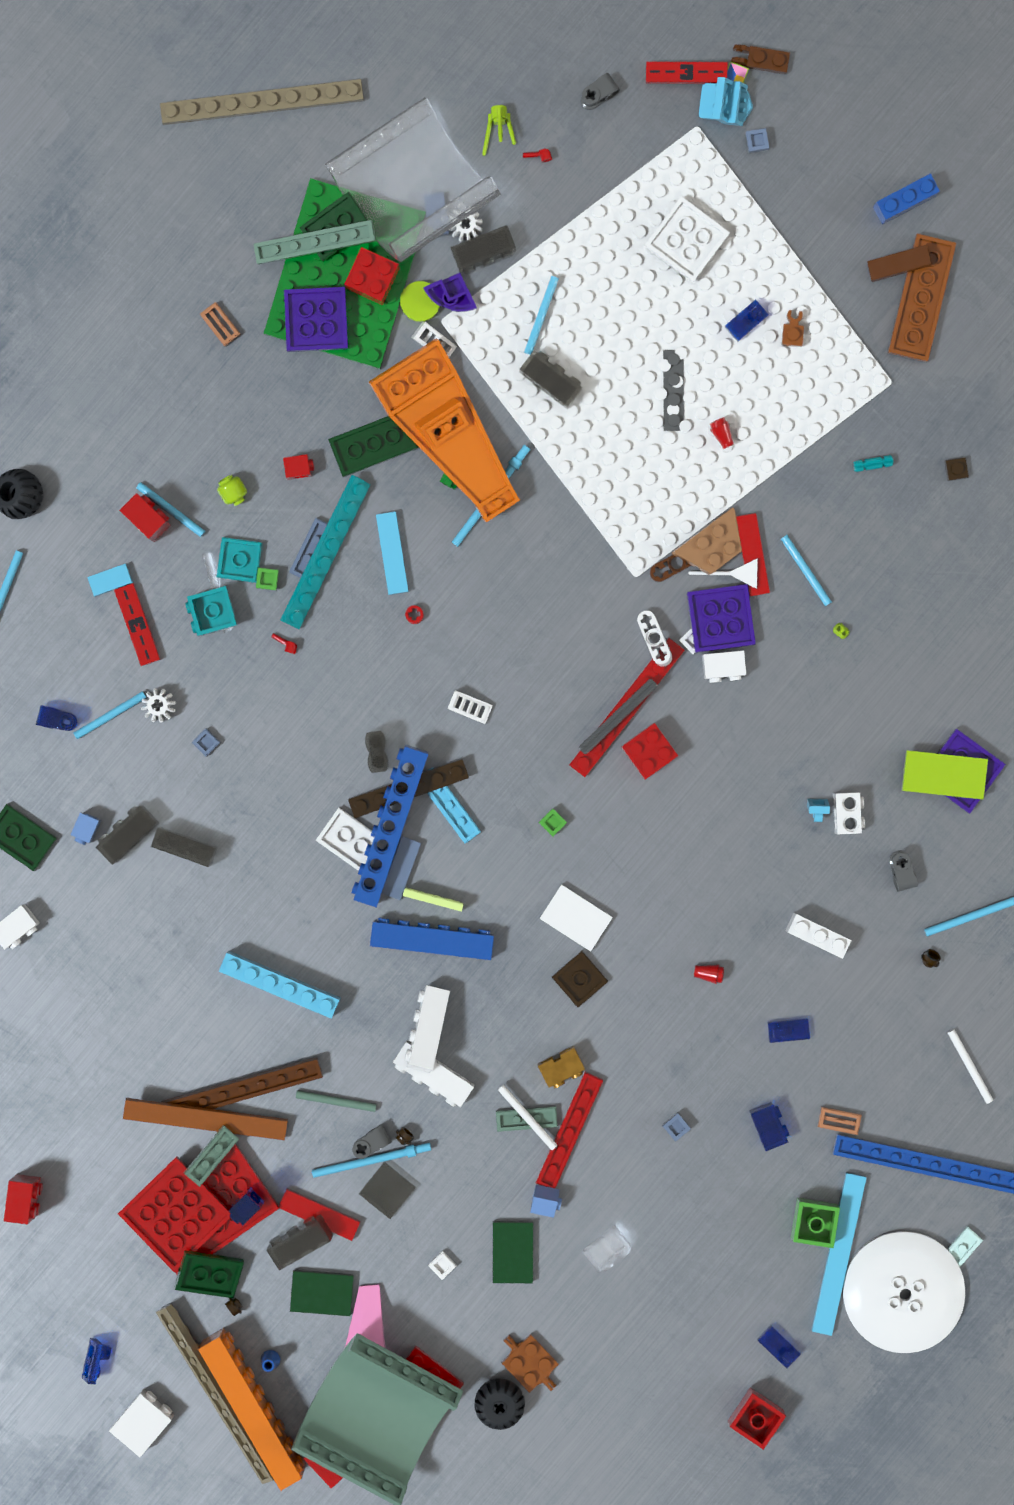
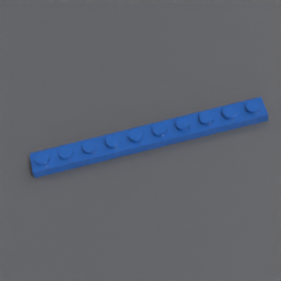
[832,1134,1014,1194]

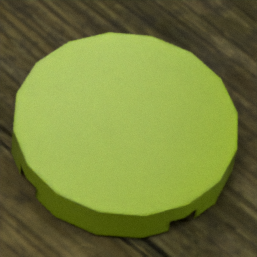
[400,281,440,322]

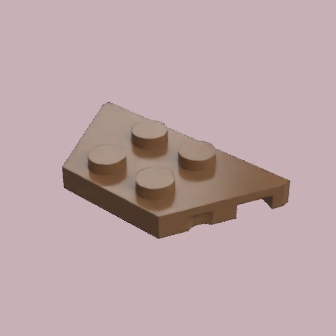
[672,507,742,575]

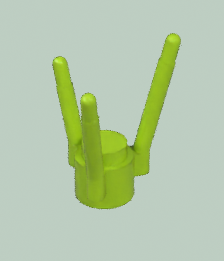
[482,105,516,156]

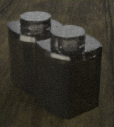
[365,731,389,773]

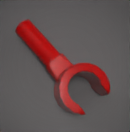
[523,148,552,163]
[271,633,297,654]

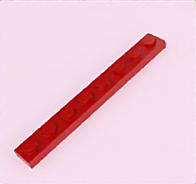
[569,638,685,777]

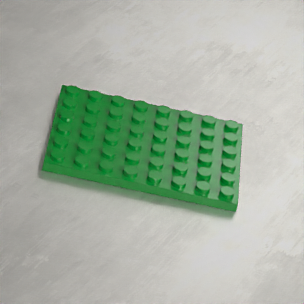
[264,178,426,369]

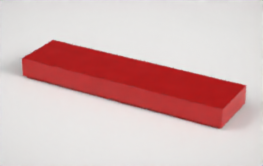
[736,513,770,597]
[279,1188,361,1241]

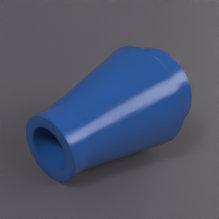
[260,1350,281,1372]

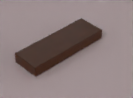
[867,245,932,282]

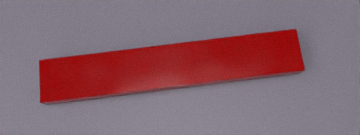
[535,1072,603,1188]

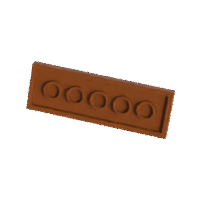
[887,233,956,362]

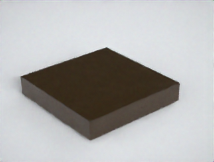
[551,950,608,1007]

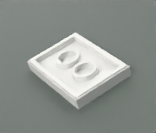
[316,807,388,871]
[540,884,613,951]

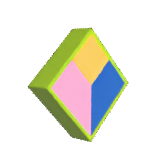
[727,61,749,83]

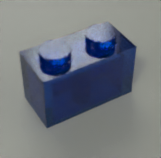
[749,1102,790,1151]
[229,1187,264,1225]

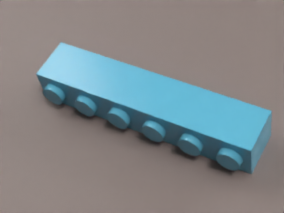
[219,951,341,1019]

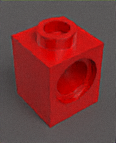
[283,454,314,480]

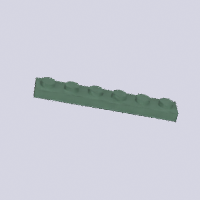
[253,220,376,264]

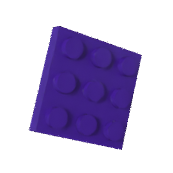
[284,287,348,352]
[687,584,756,653]
[937,729,1006,814]

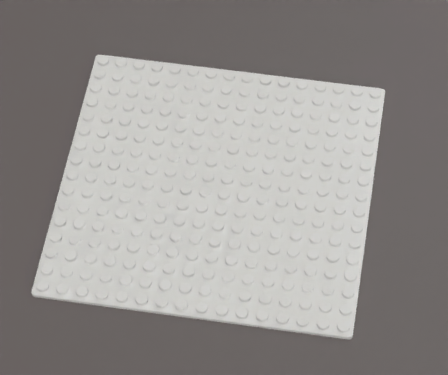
[441,127,892,577]

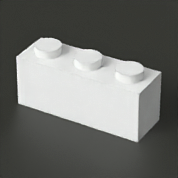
[785,913,852,959]

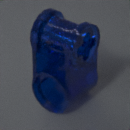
[36,705,77,731]

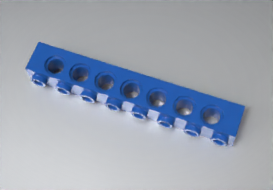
[351,744,429,908]

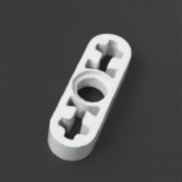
[637,611,672,666]

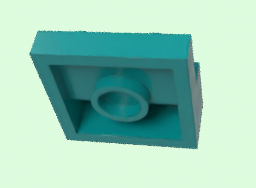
[185,586,238,637]

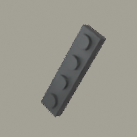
[663,350,684,431]

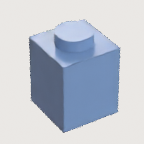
[71,812,102,845]
[530,1185,562,1218]

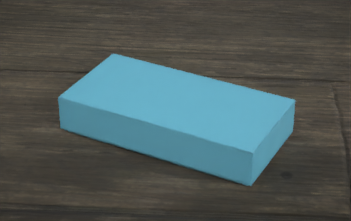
[87,564,133,597]

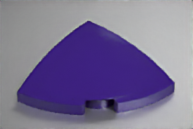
[423,272,477,312]

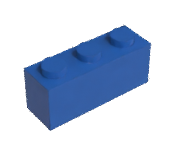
[873,173,940,225]

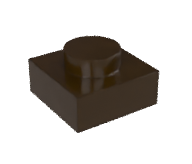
[944,457,969,481]

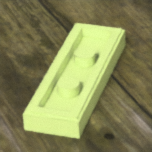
[403,887,464,912]

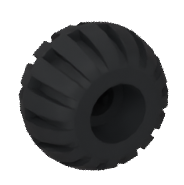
[0,469,43,519]
[474,1378,525,1430]

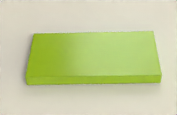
[902,750,988,800]

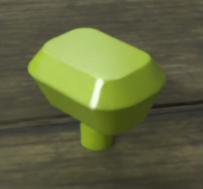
[833,623,850,639]

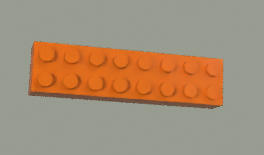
[198,1328,306,1491]

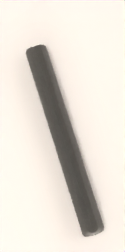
[579,679,657,754]

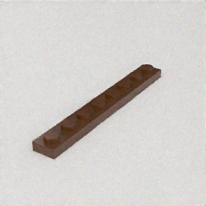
[161,1057,323,1109]

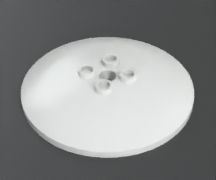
[843,1231,965,1353]

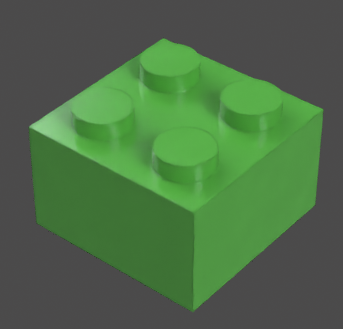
[791,1197,840,1248]

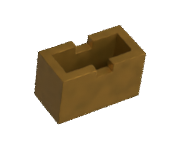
[538,1045,585,1089]

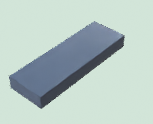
[289,518,328,578]
[382,836,421,900]

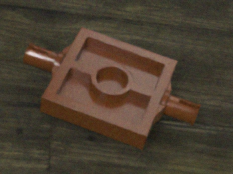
[501,1334,559,1393]

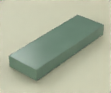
[496,1106,558,1132]
[184,1125,239,1187]

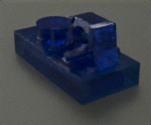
[725,299,769,342]
[767,1018,810,1043]
[757,1325,801,1368]
[81,1338,112,1385]

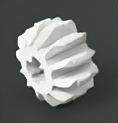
[449,207,483,243]
[141,688,176,723]

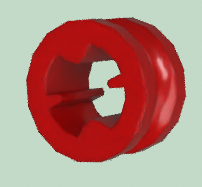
[405,605,424,624]

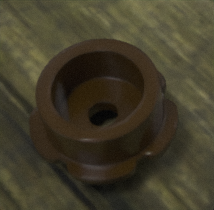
[921,949,941,968]
[396,1127,414,1146]
[225,1297,243,1316]

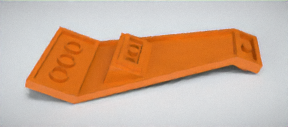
[369,338,520,522]

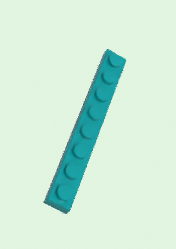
[280,475,371,629]

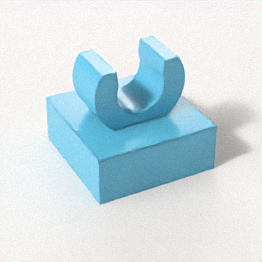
[807,799,830,822]

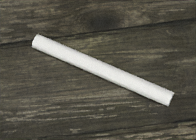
[947,1029,993,1104]
[498,1084,557,1150]

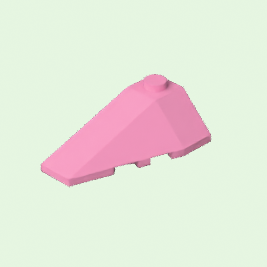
[345,1284,385,1348]

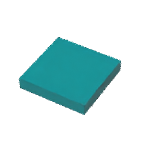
[216,537,263,583]

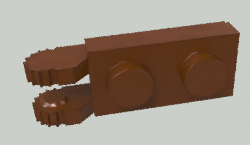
[731,44,790,74]

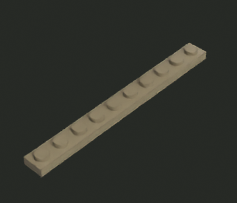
[160,79,364,125]
[156,1304,274,1484]

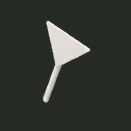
[688,558,758,589]

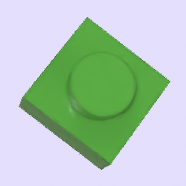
[256,568,279,591]
[539,808,567,837]

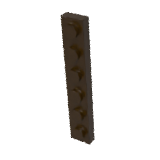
[348,758,469,818]

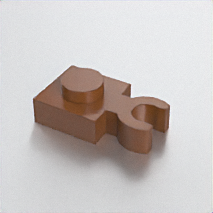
[781,310,804,347]

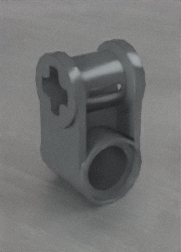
[581,73,620,110]
[889,851,918,892]
[352,1124,392,1159]

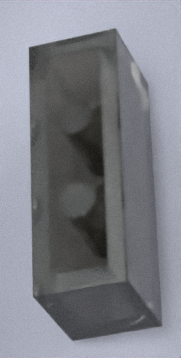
[450,225,516,274]
[519,350,583,409]
[96,805,159,865]
[151,827,218,867]
[266,1214,333,1271]

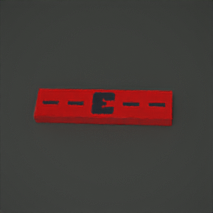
[646,62,728,84]
[114,583,161,666]

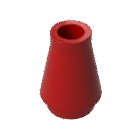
[709,417,734,449]
[694,964,724,984]

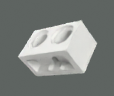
[833,792,865,834]

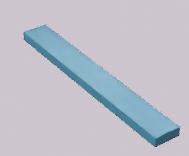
[811,1172,867,1336]

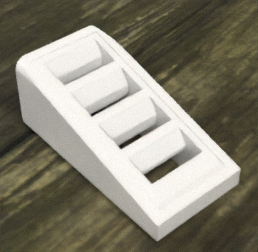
[411,321,457,357]
[448,690,493,724]

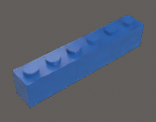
[370,918,494,960]

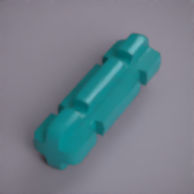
[853,455,894,472]

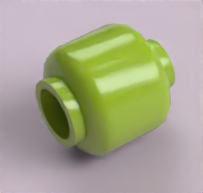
[217,475,247,506]

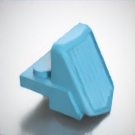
[699,77,753,126]

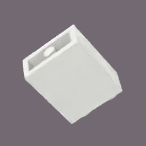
[109,1389,174,1457]

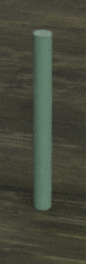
[296,1090,377,1112]

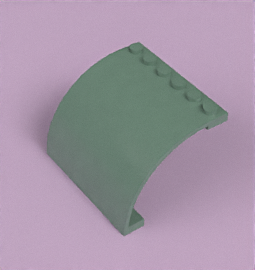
[291,1333,463,1505]

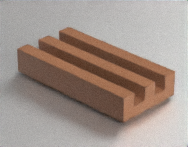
[200,302,241,347]
[817,1106,862,1135]

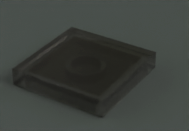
[359,1161,416,1219]

